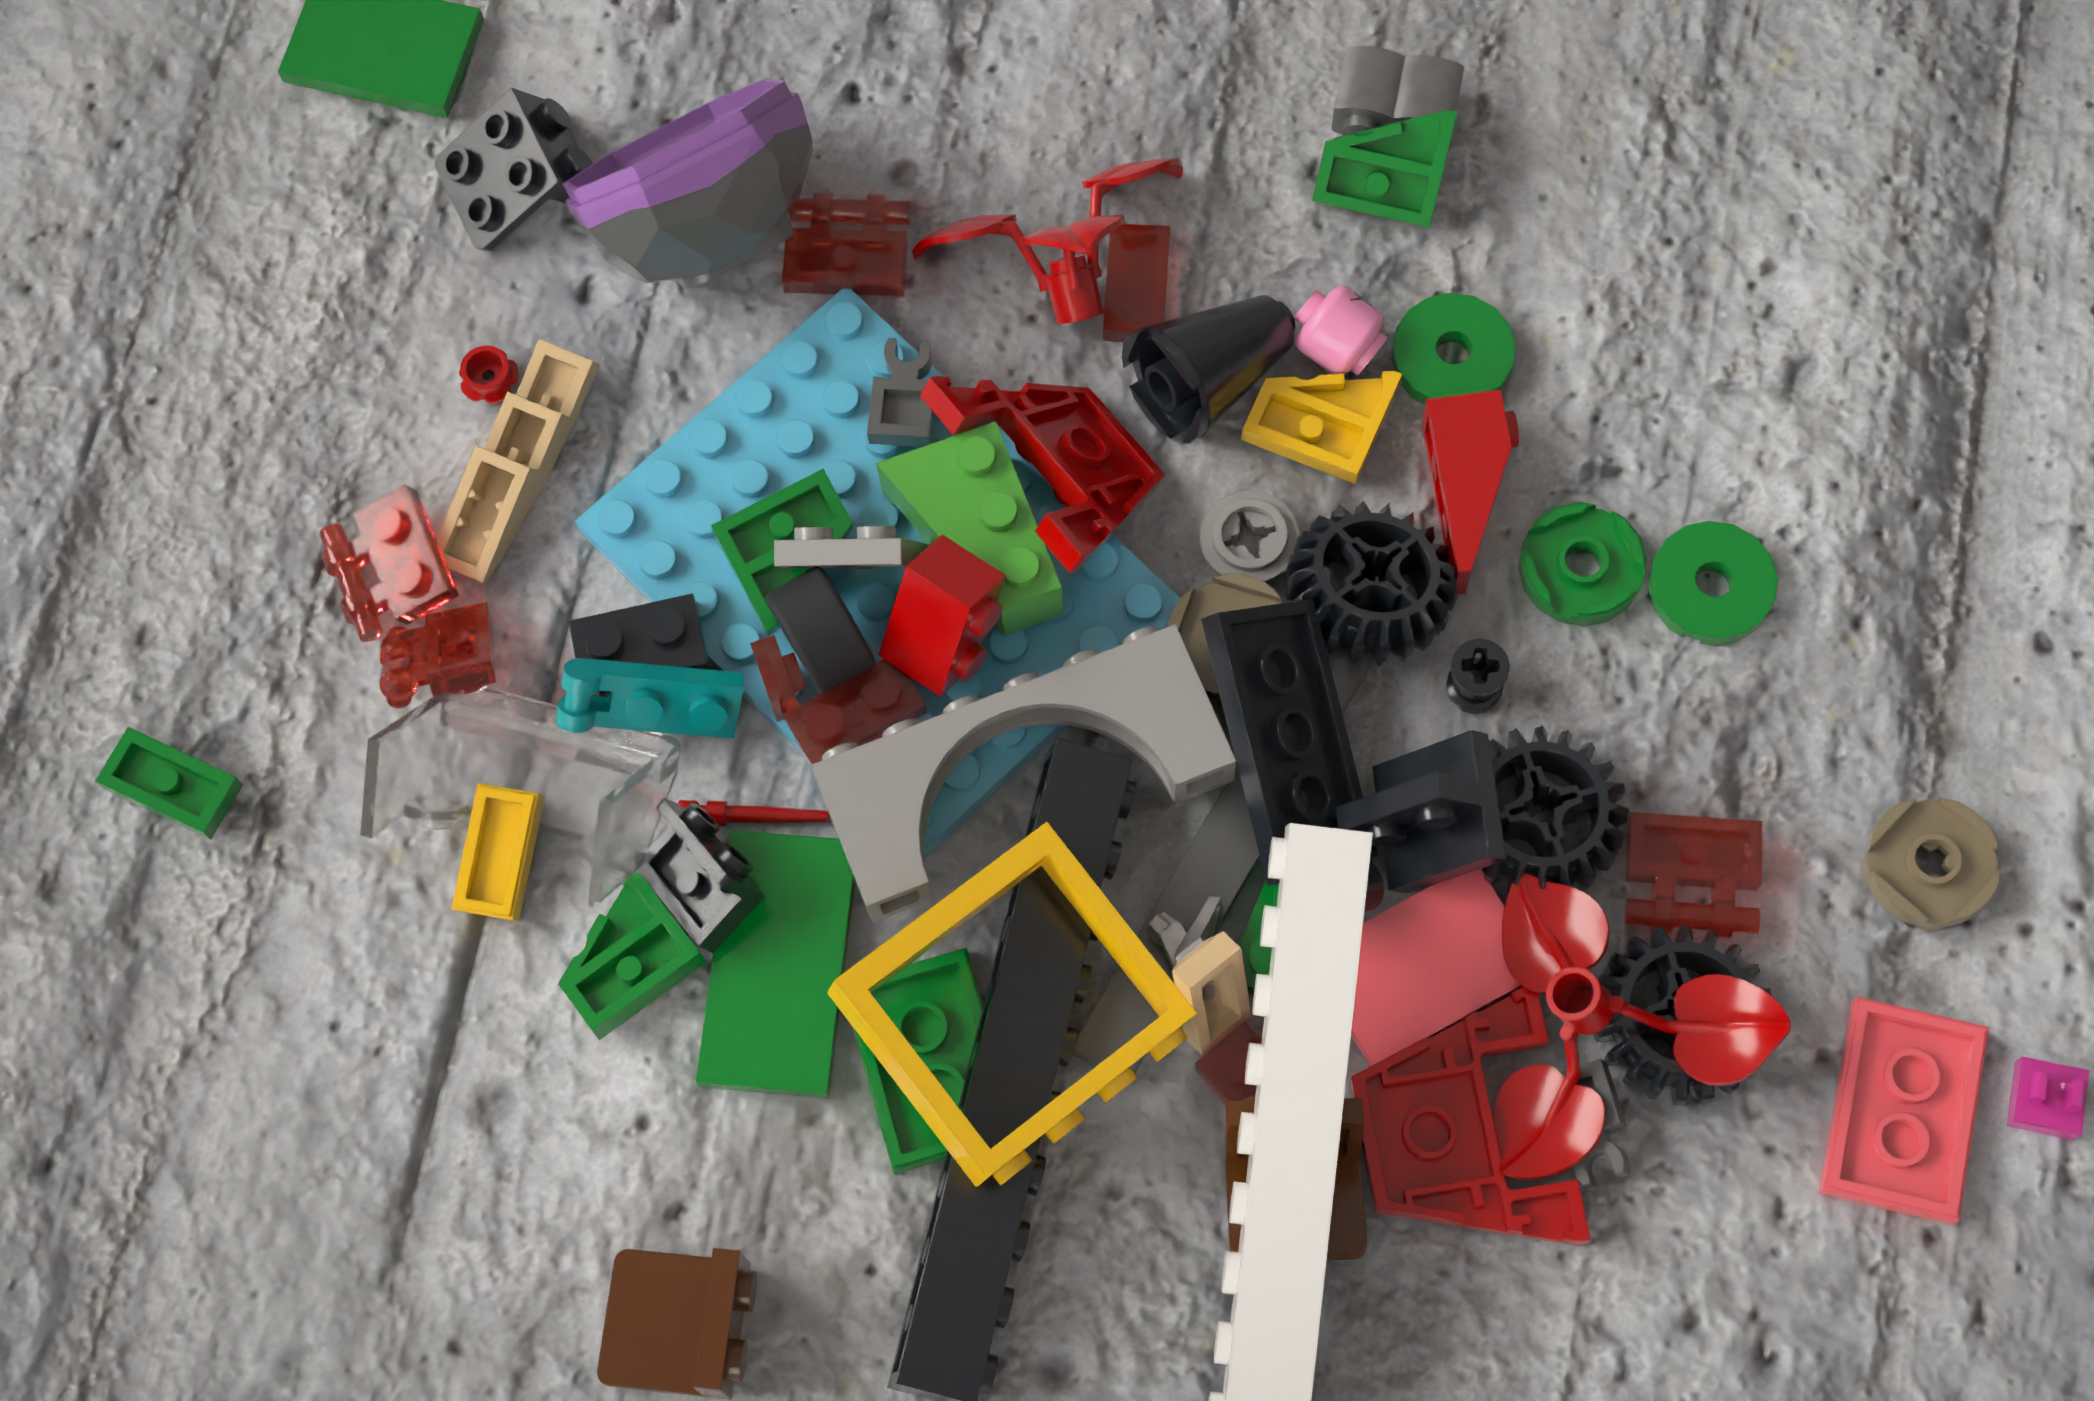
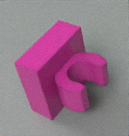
[2007,1056,2090,1141]

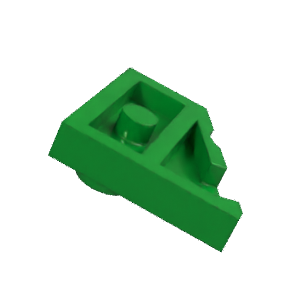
[1312,109,1458,228]
[711,468,853,636]
[558,864,706,1041]

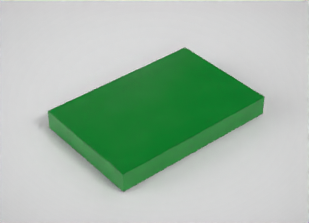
[278,0,484,118]
[853,947,983,1175]

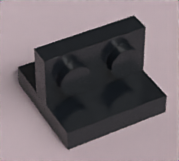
[1336,730,1506,893]

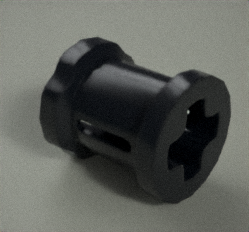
[1446,638,1510,714]

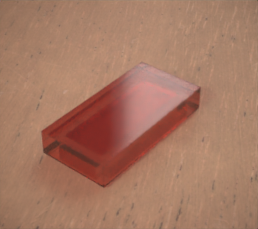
[1103,224,1170,342]

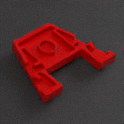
[919,376,1165,573]
[1350,987,1591,1246]

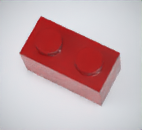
[878,534,1006,697]

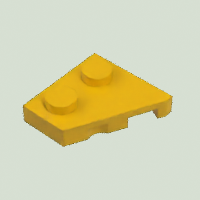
[1241,371,1402,484]

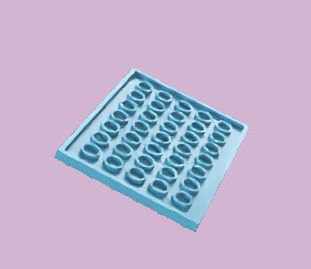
[574,285,1180,859]

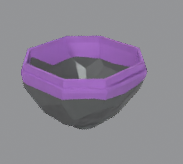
[563,78,813,288]

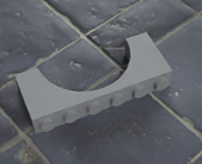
[811,624,1236,923]

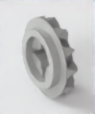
[1200,490,1300,584]

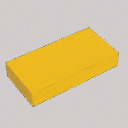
[451,783,545,922]

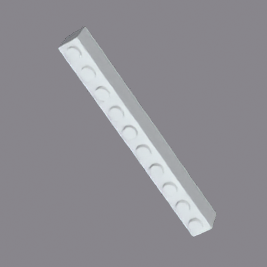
[1209,823,1373,1401]

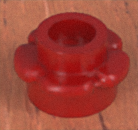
[459,345,519,404]

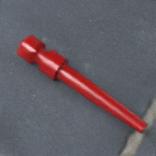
[677,800,829,827]

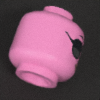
[1294,285,1388,376]

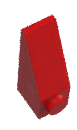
[1421,390,1519,595]

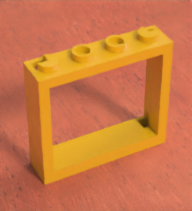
[827,822,1197,1187]

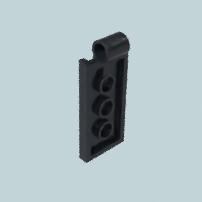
[1201,599,1384,912]

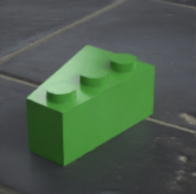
[876,421,1064,636]

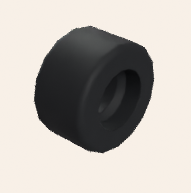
[765,566,875,694]

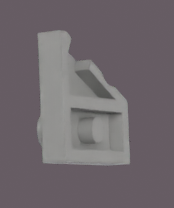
[774,526,928,569]

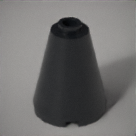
[1122,295,1296,443]

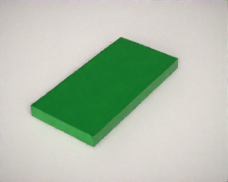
[696,830,855,1099]

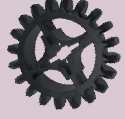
[1285,500,1457,666]
[1484,725,1630,893]
[1593,924,1772,1106]

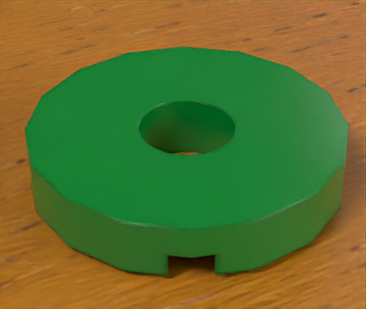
[1391,293,1516,405]
[1518,502,1647,627]
[1647,521,1778,646]

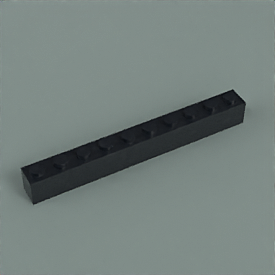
[887,738,1136,1401]

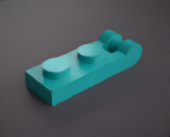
[555,658,744,739]

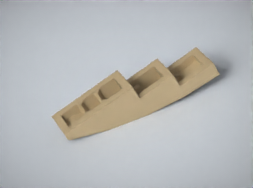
[428,339,600,584]

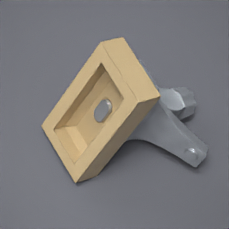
[1147,896,1252,1056]

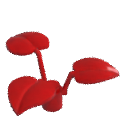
[912,158,1183,324]
[1493,873,1791,1179]

